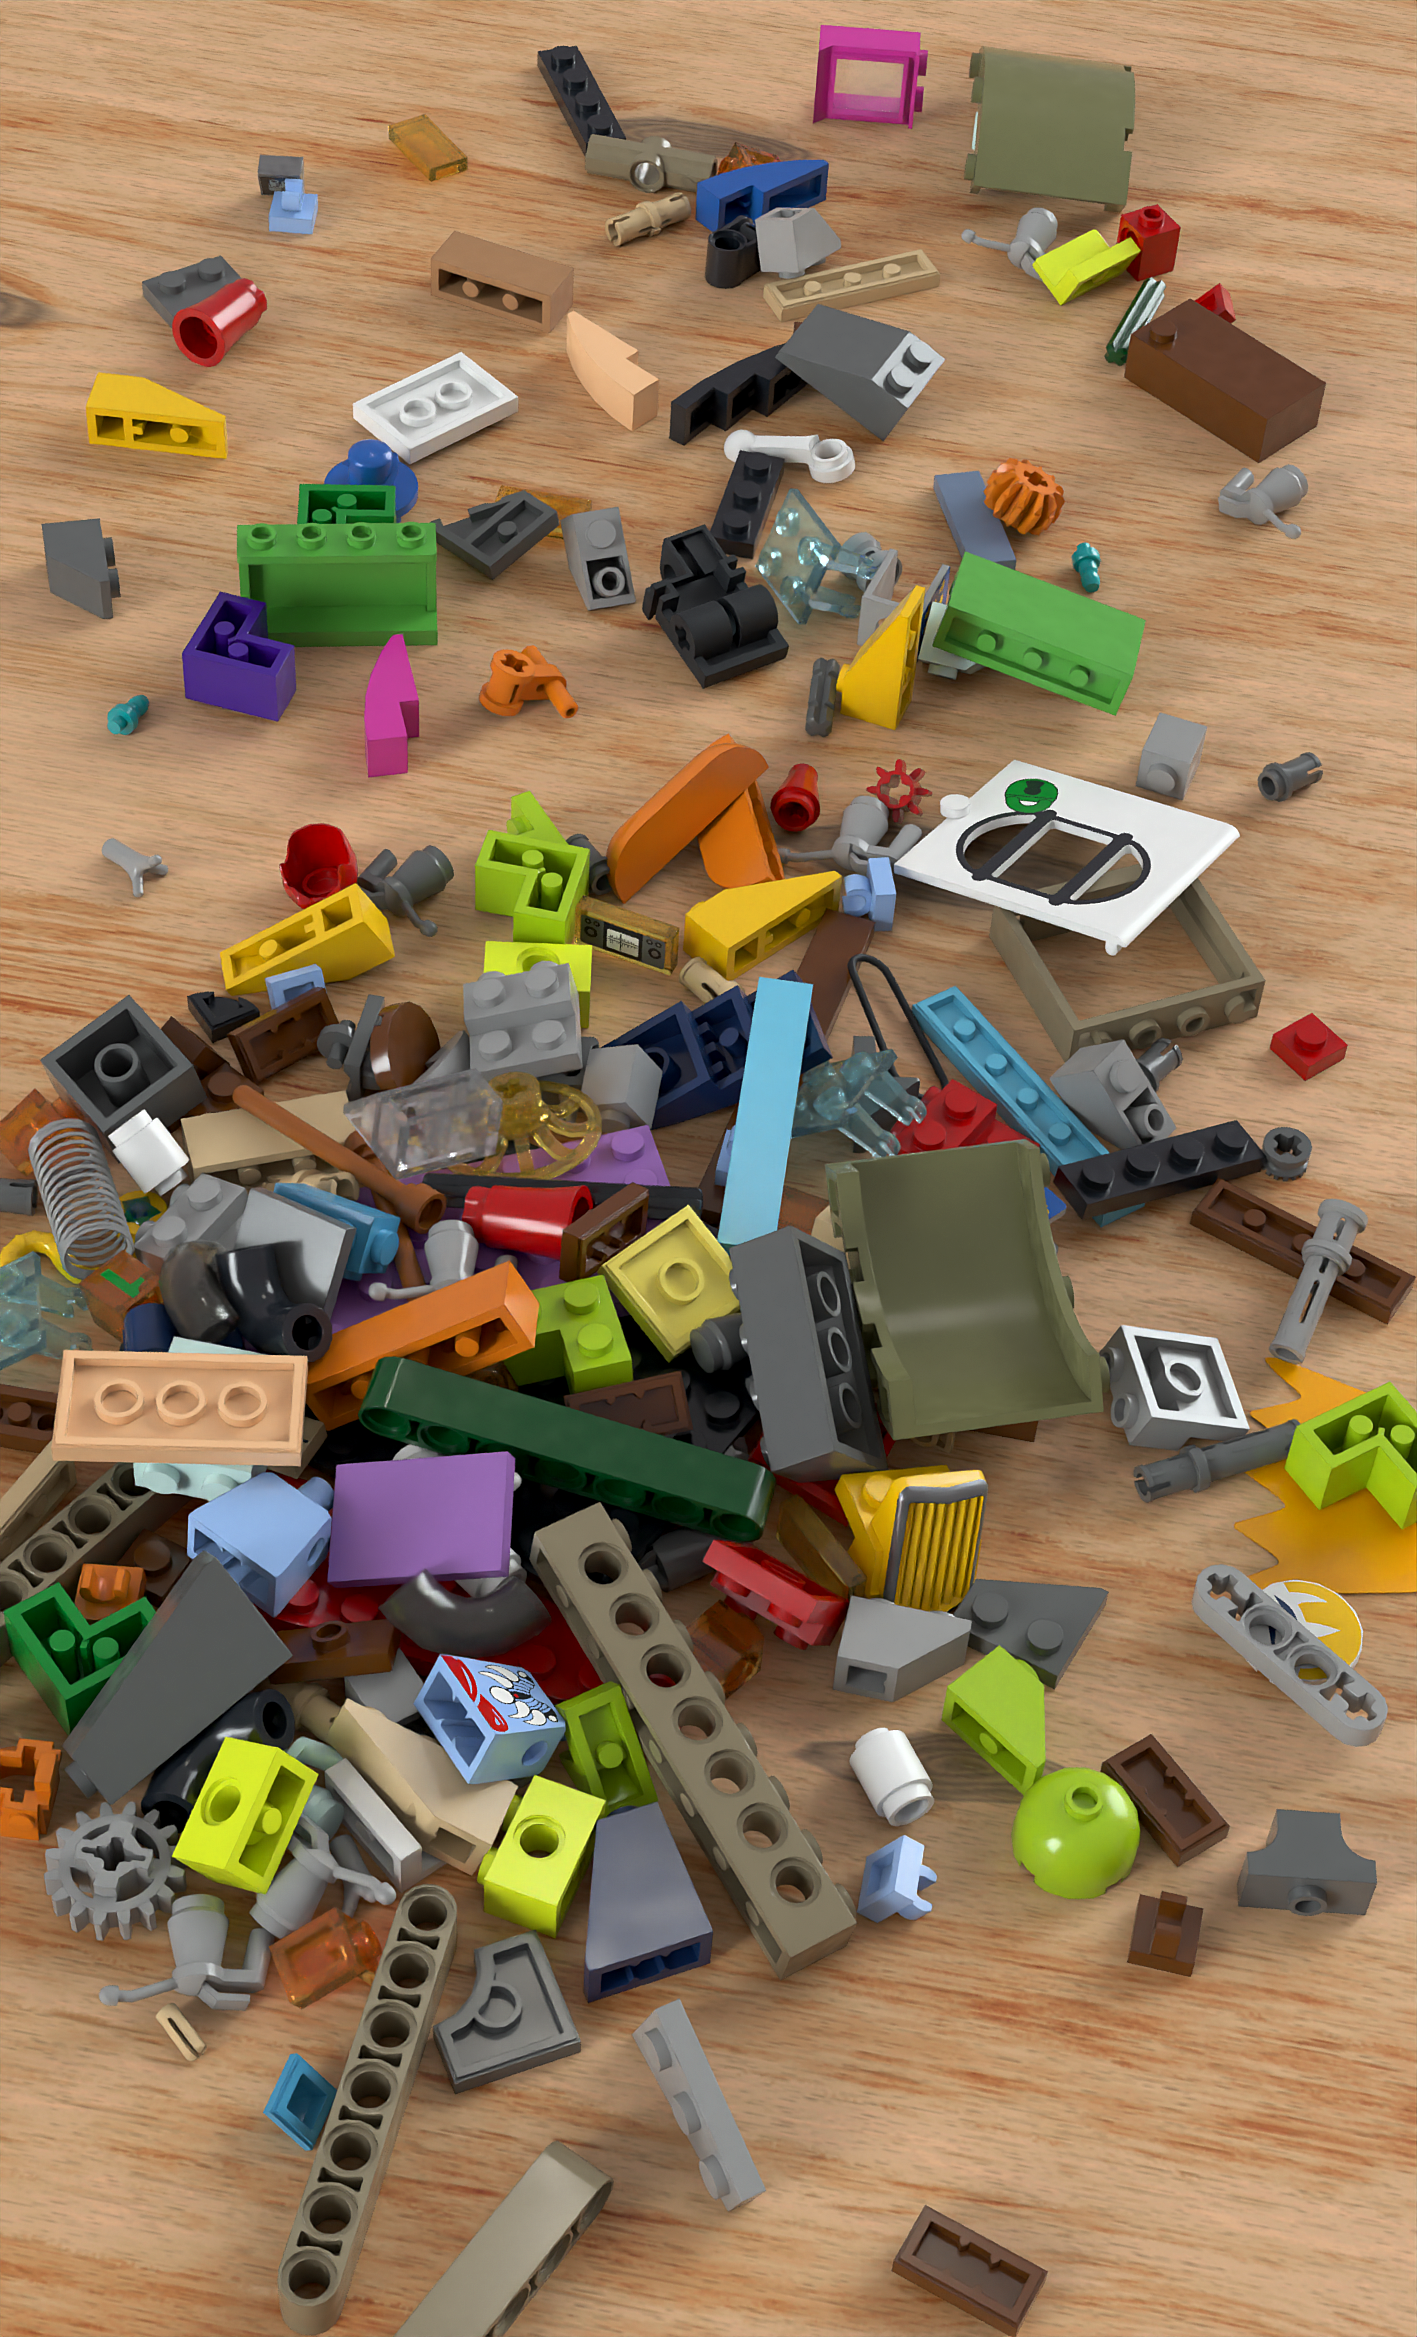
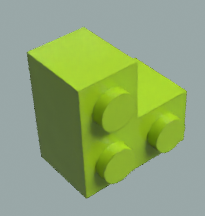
[475,830,590,944]
[500,1274,633,1394]
[1284,1381,1417,1529]

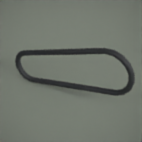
[847,954,948,1102]

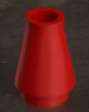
[770,763,820,832]

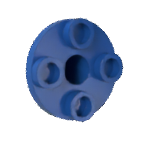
[324,439,418,523]

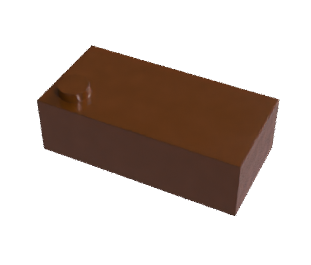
[1124,299,1326,463]

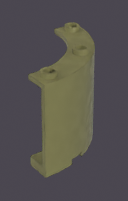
[964,46,1135,213]
[825,1139,1110,1440]

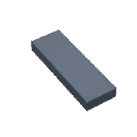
[933,471,1016,570]

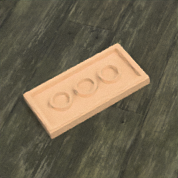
[51,1350,308,1466]

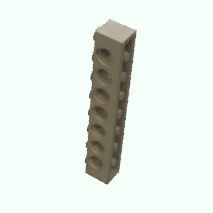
[529,1502,857,1981]

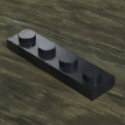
[537,46,626,156]
[1053,1120,1267,1220]

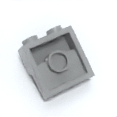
[463,961,583,1089]
[134,1173,248,1310]
[1099,1325,1250,1451]

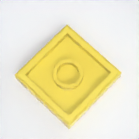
[597,1205,741,1363]

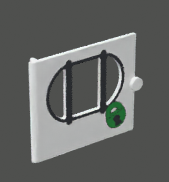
[894,760,1240,956]

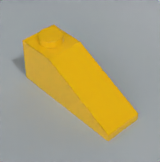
[86,372,228,459]
[836,585,925,730]
[683,871,842,981]
[220,883,395,996]

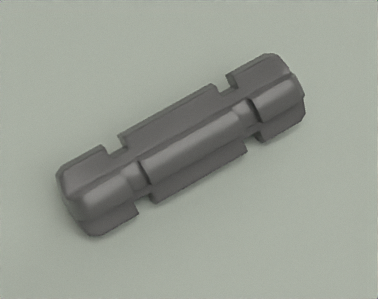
[805,657,840,737]

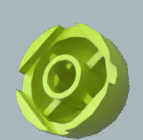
[1011,1767,1140,1899]

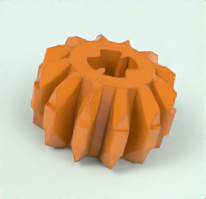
[983,458,1065,536]

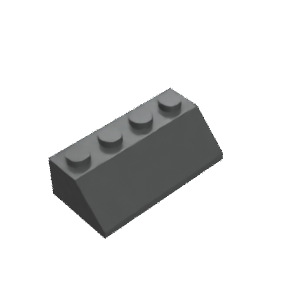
[729,1225,889,1483]

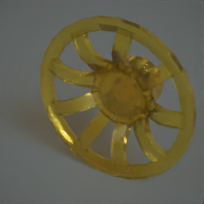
[436,1072,602,1179]

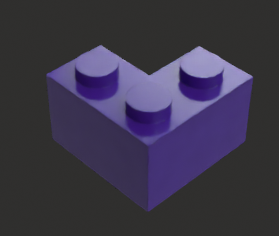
[182,591,296,722]

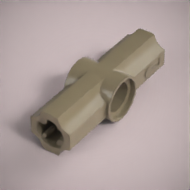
[585,134,718,193]

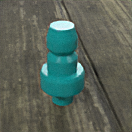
[1071,542,1101,593]
[107,695,150,735]

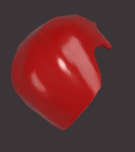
[279,823,359,909]

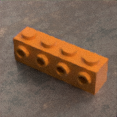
[306,1260,539,1431]

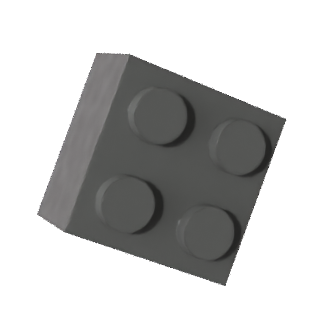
[40,995,207,1163]

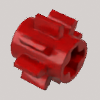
[866,759,932,824]

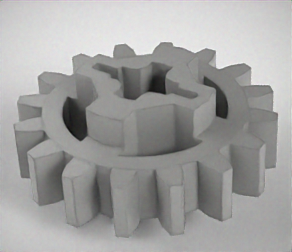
[44,1802,187,1941]

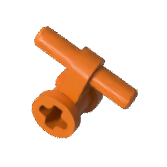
[479,645,578,719]

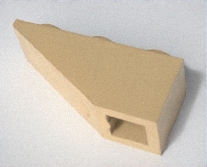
[326,1698,518,1876]

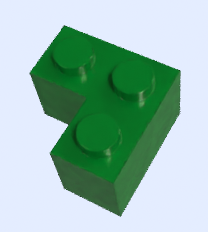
[297,484,396,524]
[3,1582,156,1736]

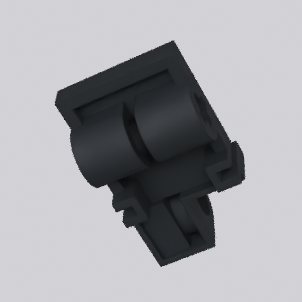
[642,524,789,689]

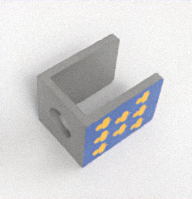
[857,548,950,663]

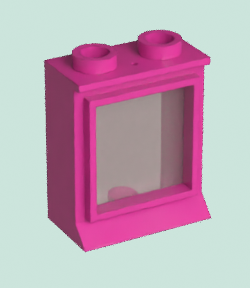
[813,25,928,129]

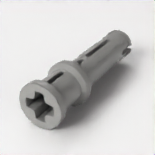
[1269,1199,1368,1364]

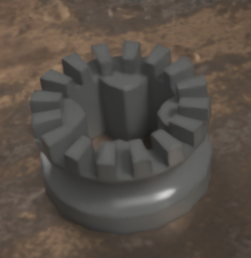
[1262,1127,1312,1181]

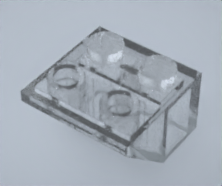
[343,1068,503,1180]

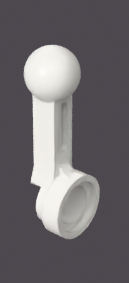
[724,430,855,483]

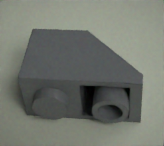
[41,518,121,619]

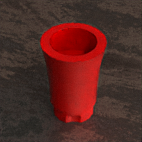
[172,278,267,367]
[462,1185,593,1261]

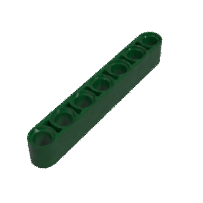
[358,1356,776,1543]

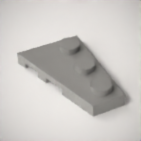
[632,1998,766,2212]

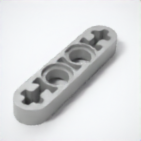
[1191,1564,1388,1747]

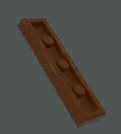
[1190,1178,1416,1325]

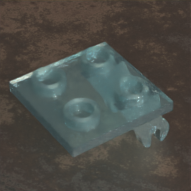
[755,488,879,624]
[791,1049,927,1158]
[0,1251,93,1371]

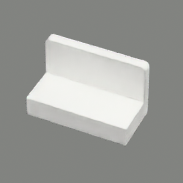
[325,1758,446,1893]

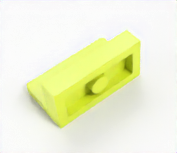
[1032,229,1141,306]

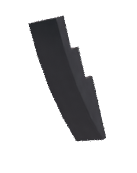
[669,343,809,446]

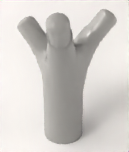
[102,838,168,897]
[329,1834,377,1925]

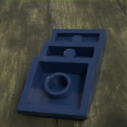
[600,970,833,1131]

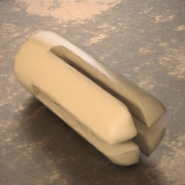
[156,2003,207,2061]

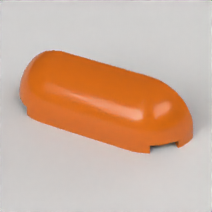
[697,733,785,890]
[606,743,769,904]

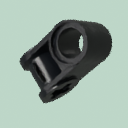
[705,215,761,289]

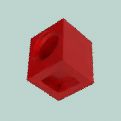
[1116,204,1181,282]

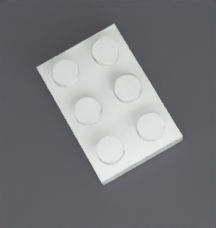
[353,352,518,464]

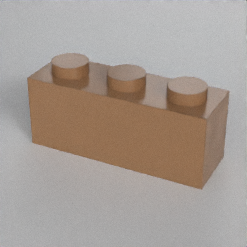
[431,231,574,333]

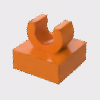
[74,1563,147,1625]

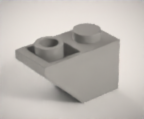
[755,208,841,279]
[560,507,636,611]
[1049,1039,1176,1150]
[833,1595,972,1702]

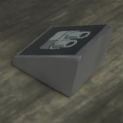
[257,155,305,195]

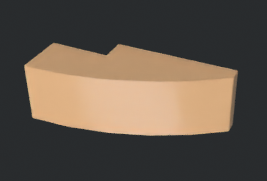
[566,310,659,431]

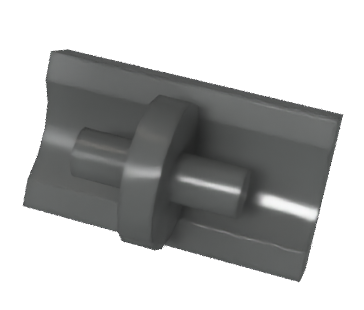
[317,994,389,1104]

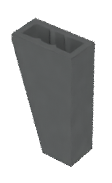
[62,1550,293,1805]

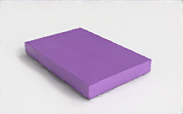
[327,1451,515,1588]

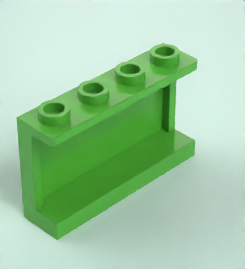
[237,522,438,647]
[932,551,1146,716]

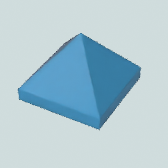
[263,2053,337,2150]

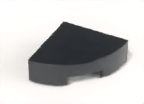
[187,991,260,1043]

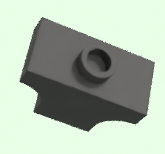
[1237,1809,1377,1916]

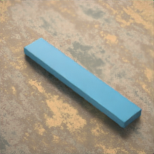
[717,977,813,1256]
[912,986,1145,1227]

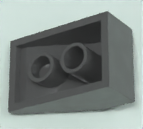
[775,304,945,441]

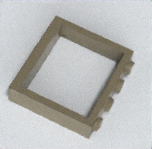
[989,864,1266,1062]

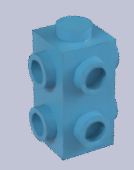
[273,1183,401,1281]

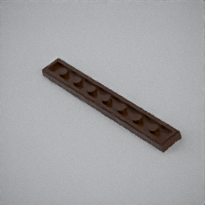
[698,908,876,1226]

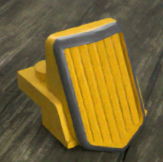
[834,1465,988,1613]

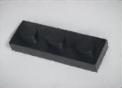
[710,450,785,559]

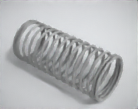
[28,1118,135,1281]

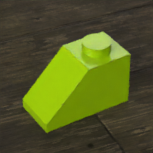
[941,1645,1046,1795]

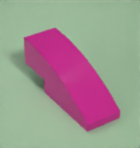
[364,634,419,778]

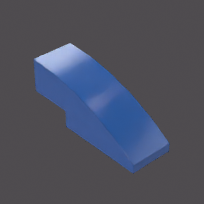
[695,160,829,232]

